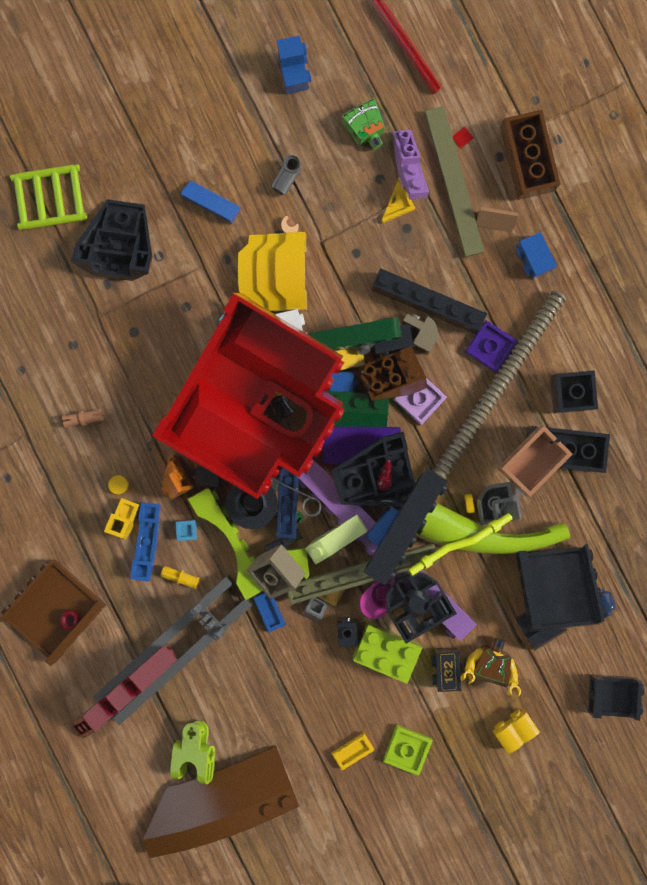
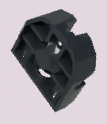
[385,571,457,644]

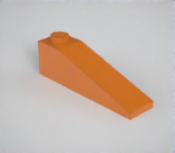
[162,454,194,499]

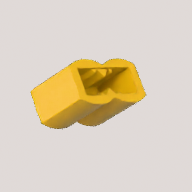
[492,709,540,754]

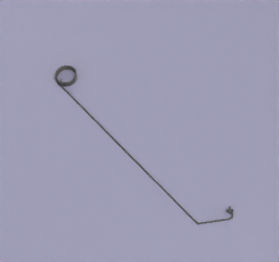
[146,438,321,517]

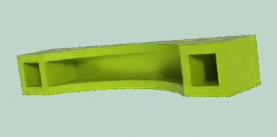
[188,487,263,600]

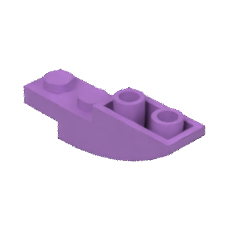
[392,130,429,199]

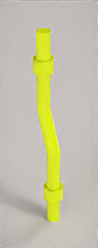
[408,513,512,576]

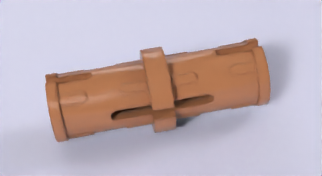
[62,409,104,428]

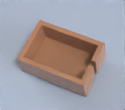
[497,426,572,497]

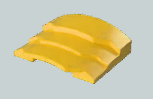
[238,232,307,311]

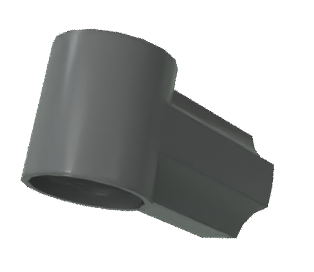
[271,155,302,196]

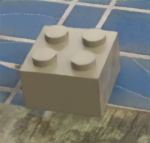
[246,544,306,599]

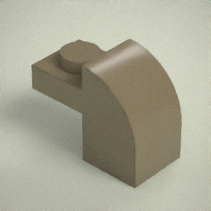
[402,314,438,354]

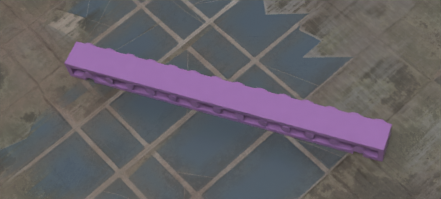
[299,458,477,641]

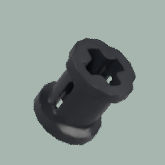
[272,396,296,419]

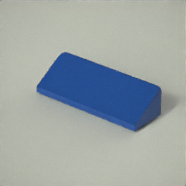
[180,181,241,224]

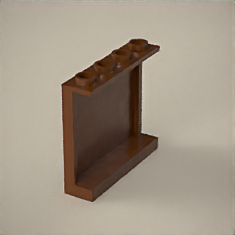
[0,560,107,667]

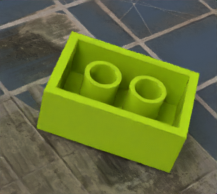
[353,621,422,684]

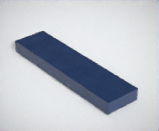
[276,467,299,538]

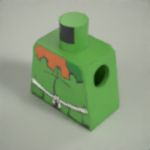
[342,98,385,150]

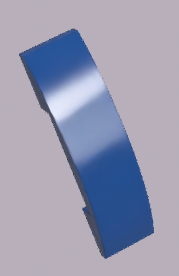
[130,502,161,582]

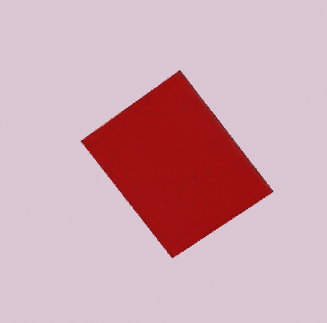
[452,127,474,148]

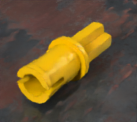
[161,566,200,589]

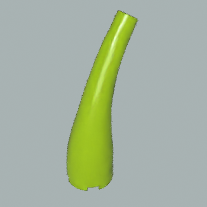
[415,503,570,554]

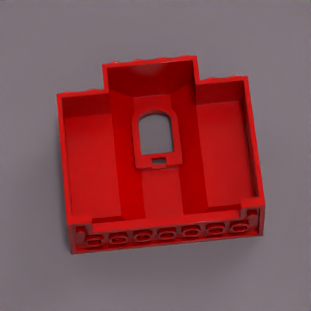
[152,293,345,499]

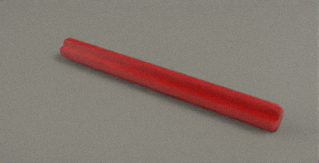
[372,0,441,94]

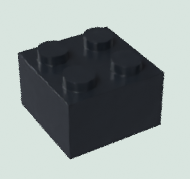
[550,370,598,414]

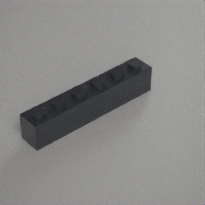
[372,268,487,334]
[363,468,447,585]

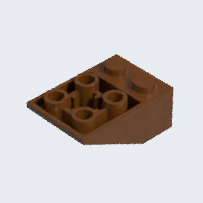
[358,346,427,401]

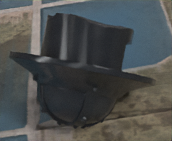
[226,485,278,529]

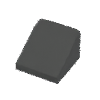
[302,597,328,623]

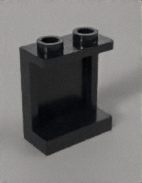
[588,674,645,721]

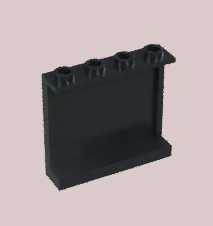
[516,544,606,632]

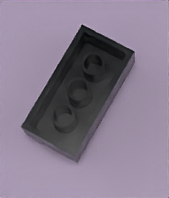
[526,426,610,473]

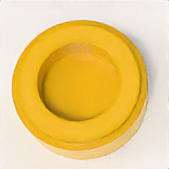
[108,475,129,494]
[464,494,475,513]

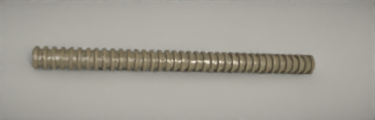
[432,290,567,480]

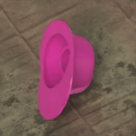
[360,579,402,619]

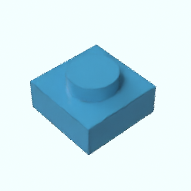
[176,520,197,541]

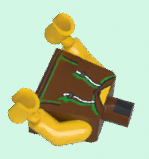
[460,637,521,698]

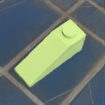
[305,515,368,564]

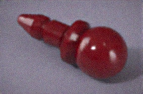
[376,460,392,491]

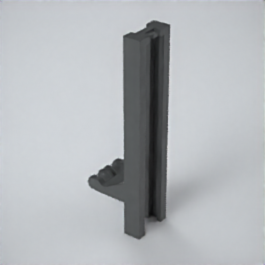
[93,575,253,725]

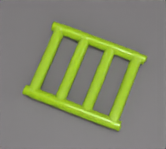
[10,164,88,230]

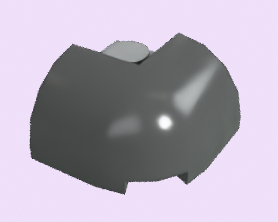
[477,482,523,525]

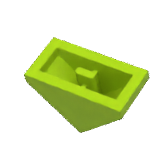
[286,547,310,579]

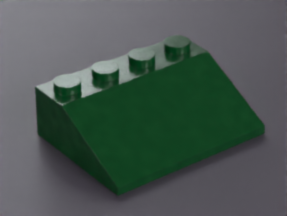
[322,390,389,449]

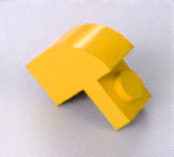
[104,498,140,540]

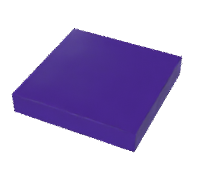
[464,320,517,373]

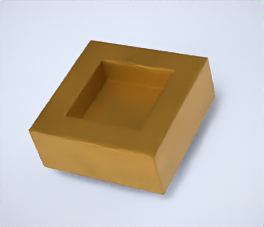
[319,589,345,607]

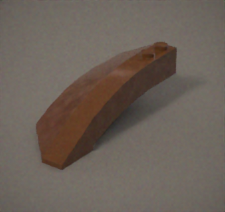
[143,746,299,858]

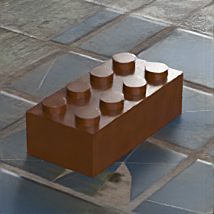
[500,110,561,200]

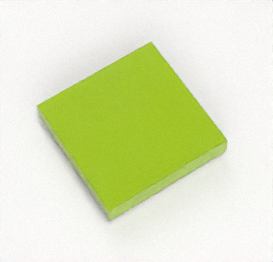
[383,724,433,776]

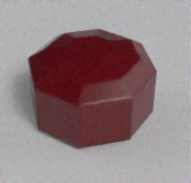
[60,610,80,630]

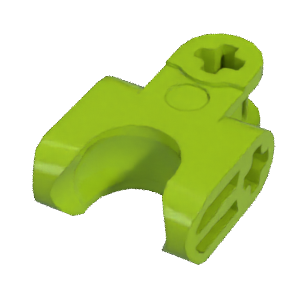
[170,720,215,784]

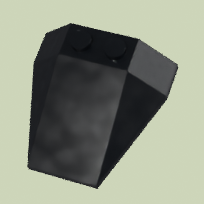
[71,199,153,281]
[331,431,416,506]

